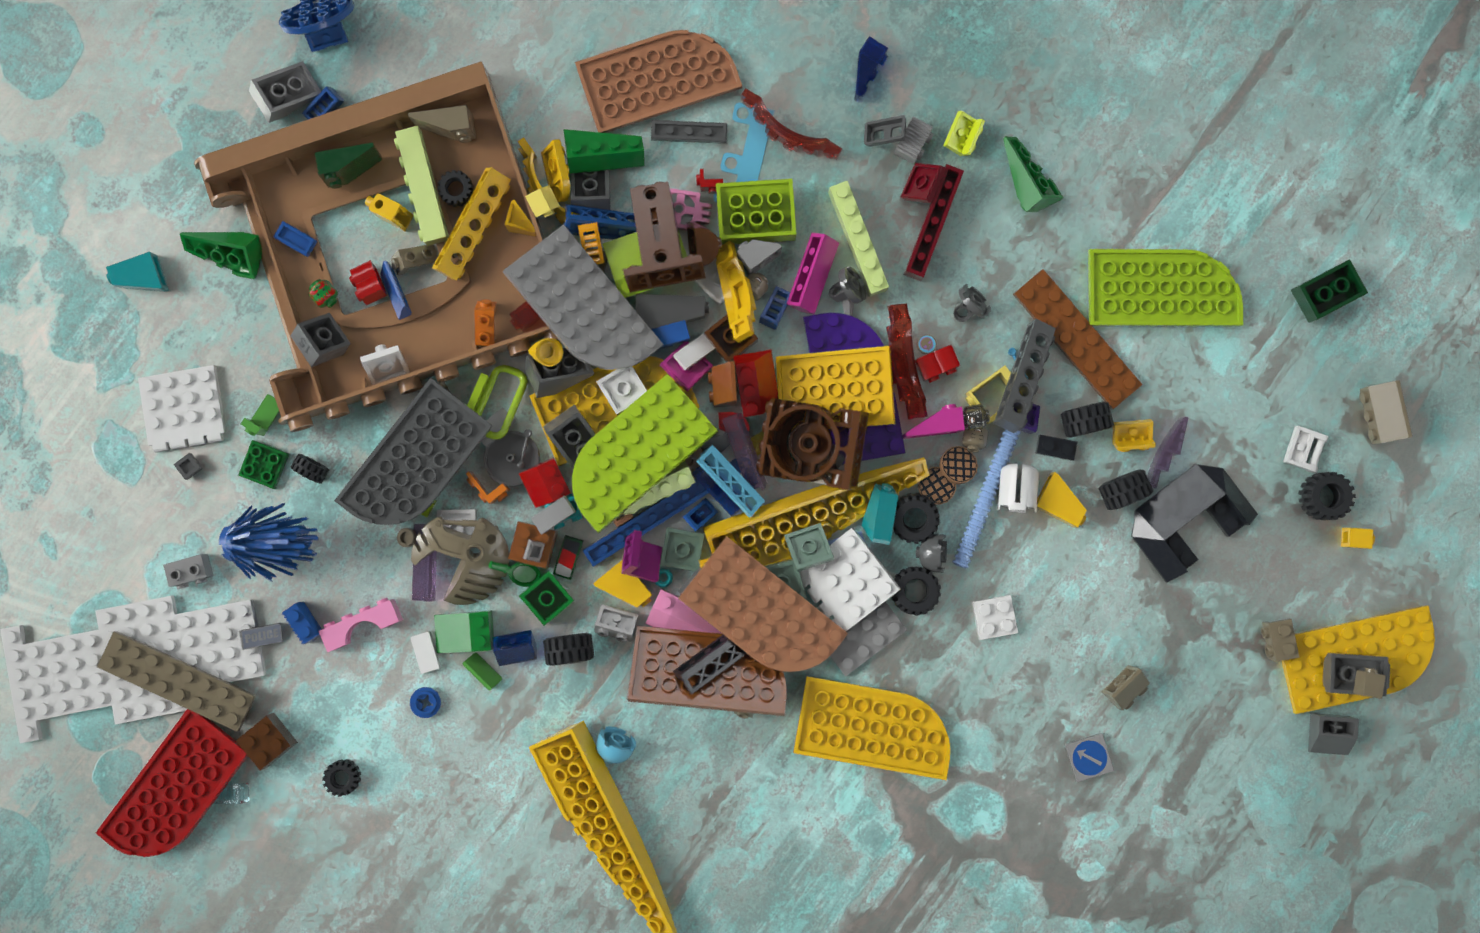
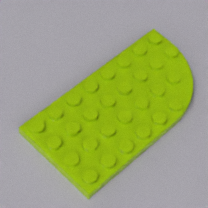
[1088,249,1243,326]
[572,374,718,533]

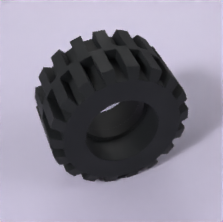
[1060,402,1114,438]
[1098,469,1154,510]
[1298,472,1356,520]
[893,493,940,544]
[891,566,941,616]
[543,633,594,666]

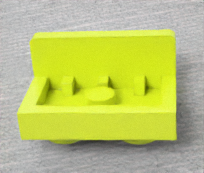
[943,111,985,156]

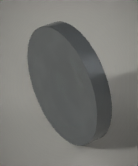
[483,431,540,486]

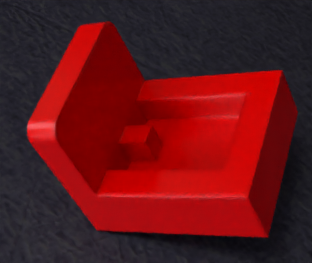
[696,169,723,194]

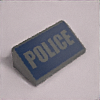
[239,623,283,650]

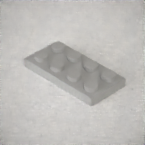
[831,601,907,676]

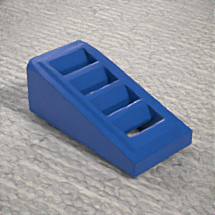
[302,86,344,120]
[759,286,791,330]

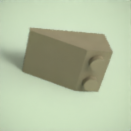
[408,105,476,143]

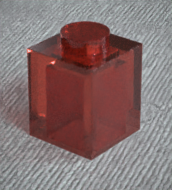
[509,301,541,332]

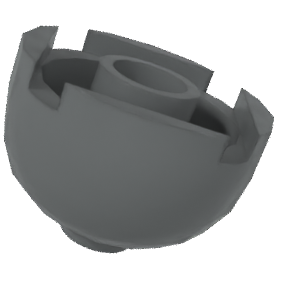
[916,534,947,573]

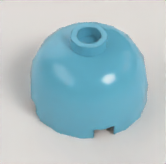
[596,726,636,764]

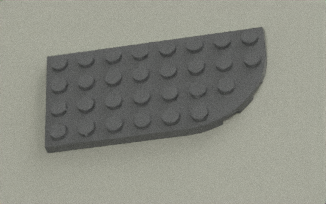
[334,378,493,525]

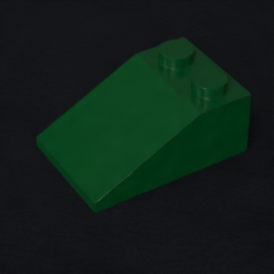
[315,142,382,189]

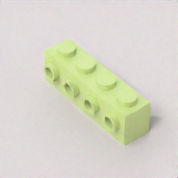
[623,460,695,515]

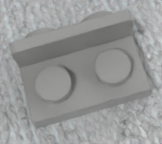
[594,604,638,642]

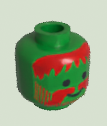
[309,279,338,308]

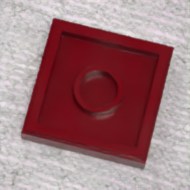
[900,163,946,203]

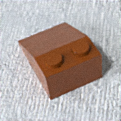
[708,361,737,407]

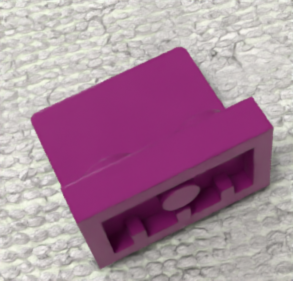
[621,530,662,582]

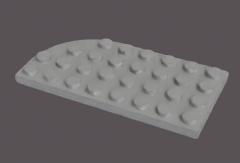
[503,224,663,370]

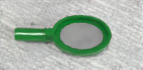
[489,561,541,587]

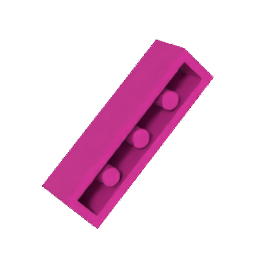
[787,233,839,314]

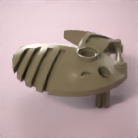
[411,516,510,605]

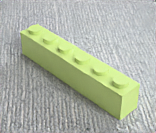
[394,126,449,246]
[828,181,889,298]

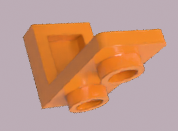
[474,299,497,346]
[466,471,510,504]

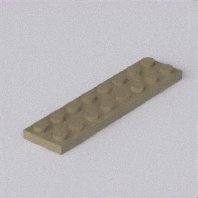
[97,631,256,732]

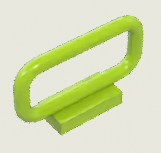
[467,364,528,440]

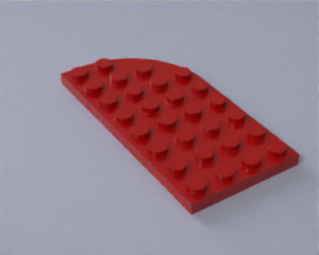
[95,709,248,857]

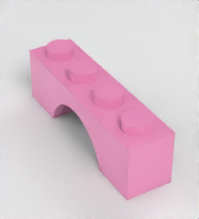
[319,598,403,653]

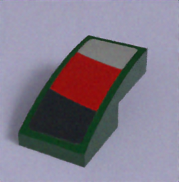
[553,535,584,580]

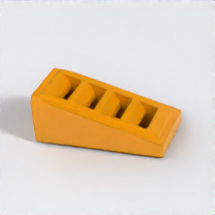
[578,222,605,264]

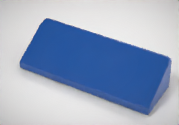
[380,260,412,320]

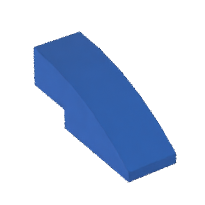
[652,320,690,350]

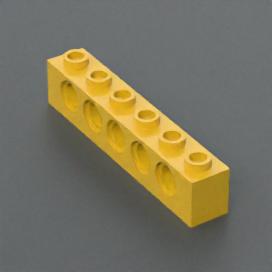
[432,167,511,281]

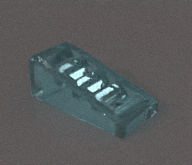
[213,783,249,804]

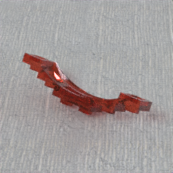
[741,88,842,160]
[886,303,928,420]

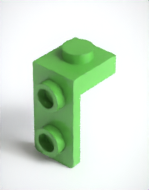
[241,394,279,436]

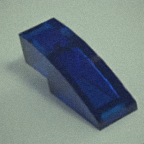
[691,460,741,517]

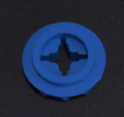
[410,687,441,718]

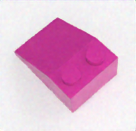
[903,404,965,439]

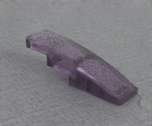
[1147,417,1189,489]

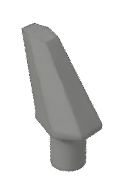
[842,298,854,316]

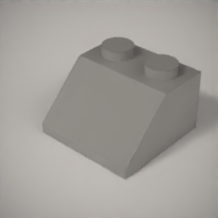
[737,240,782,274]

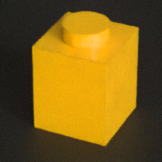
[1341,528,1375,549]

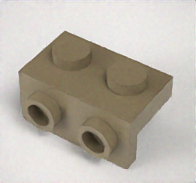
[1261,619,1299,662]

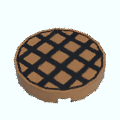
[939,446,978,485]
[918,467,956,505]

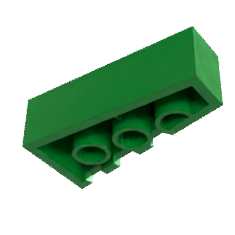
[563,129,645,174]

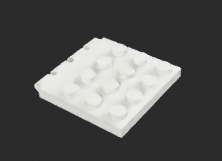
[138,365,227,453]
[800,528,901,631]

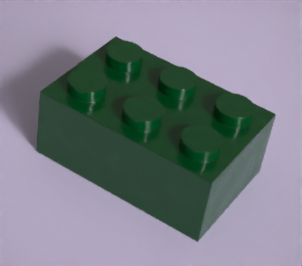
[1291,259,1368,323]

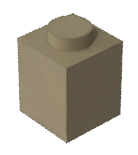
[1353,668,1386,699]

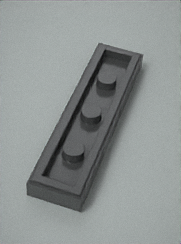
[651,120,727,143]

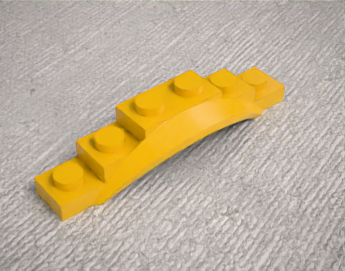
[518,137,578,224]
[716,241,756,343]

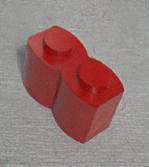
[349,260,387,306]
[915,345,960,383]

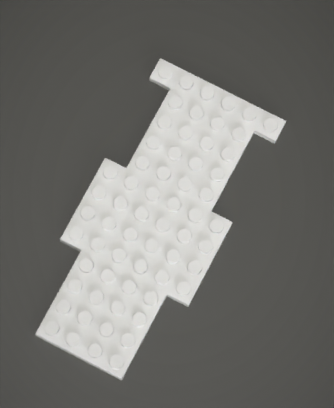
[0,595,266,743]

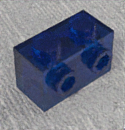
[493,630,537,666]

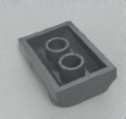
[1323,653,1390,696]

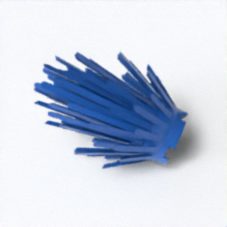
[219,503,319,582]

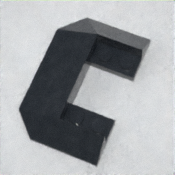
[1131,464,1258,583]

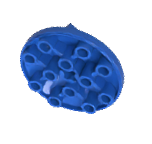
[279,0,355,52]

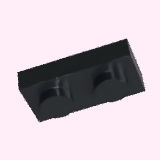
[1035,435,1078,461]

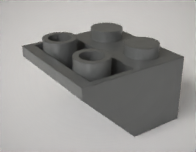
[1308,713,1359,755]

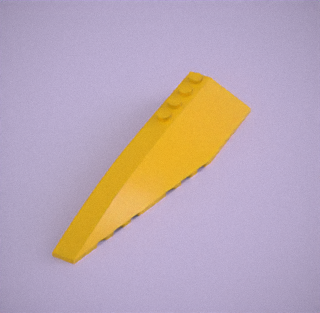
[703,457,929,566]
[529,720,677,933]

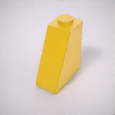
[1037,472,1087,528]
[593,560,653,607]

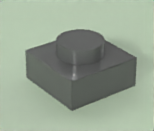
[173,453,203,480]

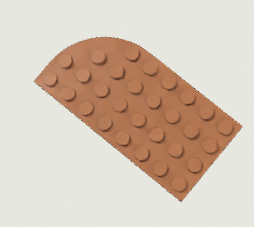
[575,30,742,133]
[678,537,848,672]

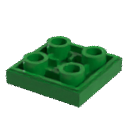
[238,440,289,489]

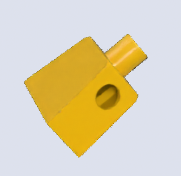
[365,193,414,232]

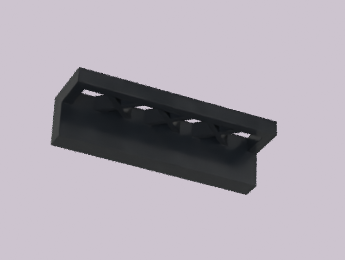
[673,635,747,694]

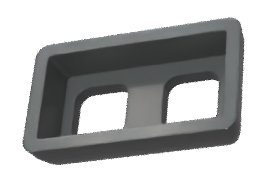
[864,115,906,147]

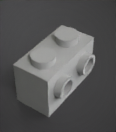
[163,554,213,589]

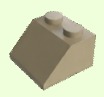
[1102,665,1150,711]

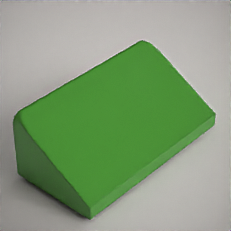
[462,653,502,690]

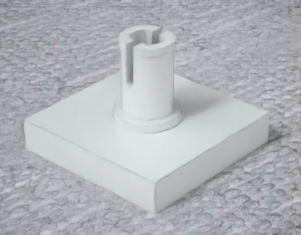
[360,344,410,385]

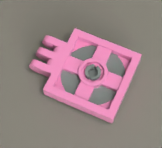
[670,188,712,230]

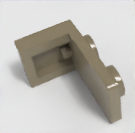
[391,245,438,275]

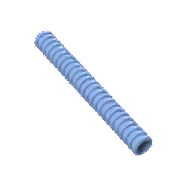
[952,429,1021,569]

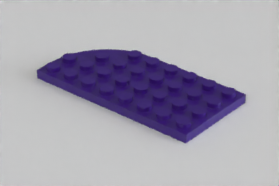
[803,313,906,465]

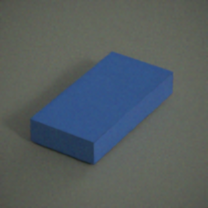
[273,221,318,257]

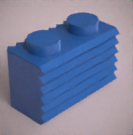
[282,601,322,644]

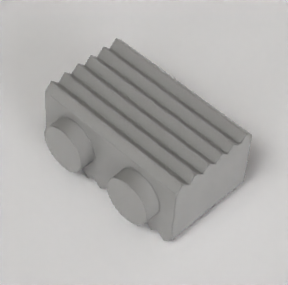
[894,116,934,164]

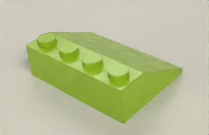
[716,179,796,245]
[602,230,687,298]

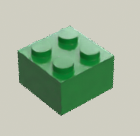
[519,570,574,626]

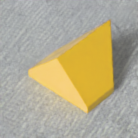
[505,200,537,236]

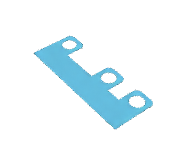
[713,103,774,203]

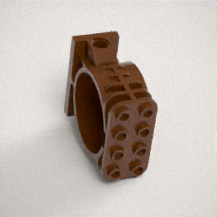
[756,398,869,490]

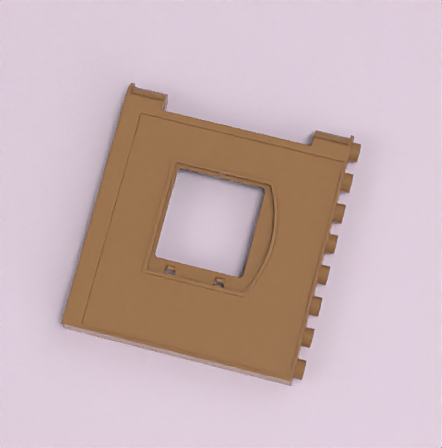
[194,61,561,432]

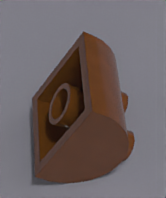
[686,222,722,266]

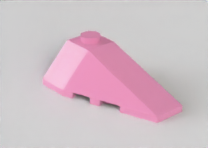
[645,589,722,634]

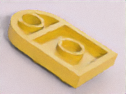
[541,139,570,202]

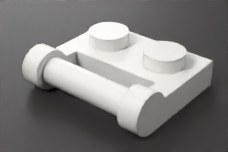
[1283,426,1329,473]

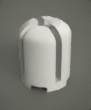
[997,464,1039,513]

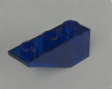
[854,36,889,101]

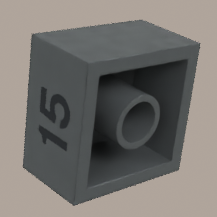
[290,313,351,367]

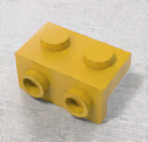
[1112,419,1156,452]

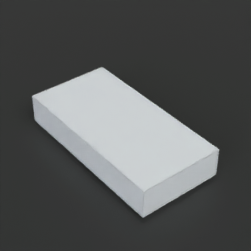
[673,334,715,371]
[410,631,441,674]

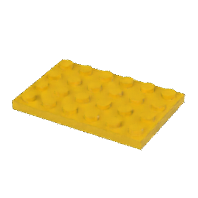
[776,346,895,432]

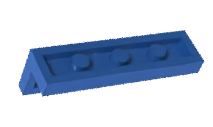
[564,204,637,240]

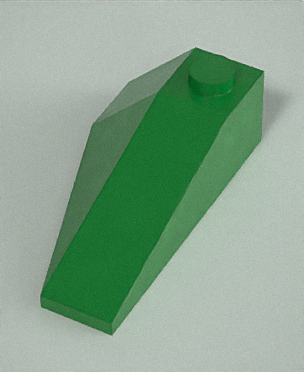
[180,232,262,279]

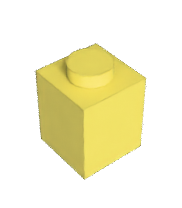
[525,185,560,218]

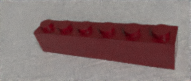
[903,164,964,281]

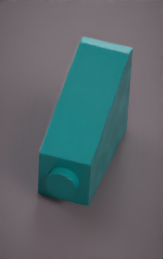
[106,251,169,292]
[861,483,898,545]

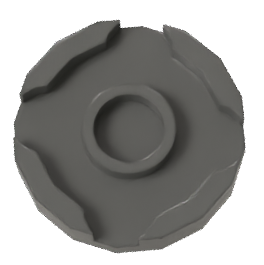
[829,266,866,304]
[953,284,991,322]

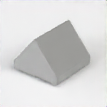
[523,539,545,563]

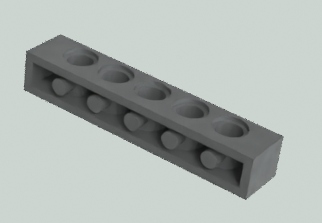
[994,319,1056,433]

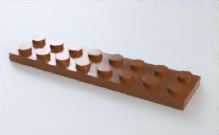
[1013,269,1143,409]

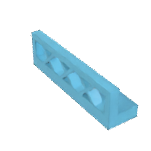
[696,445,765,517]

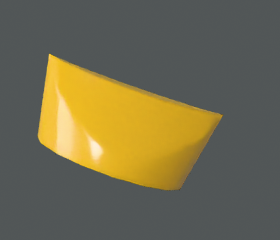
[528,338,563,367]

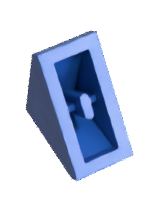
[683,498,718,532]

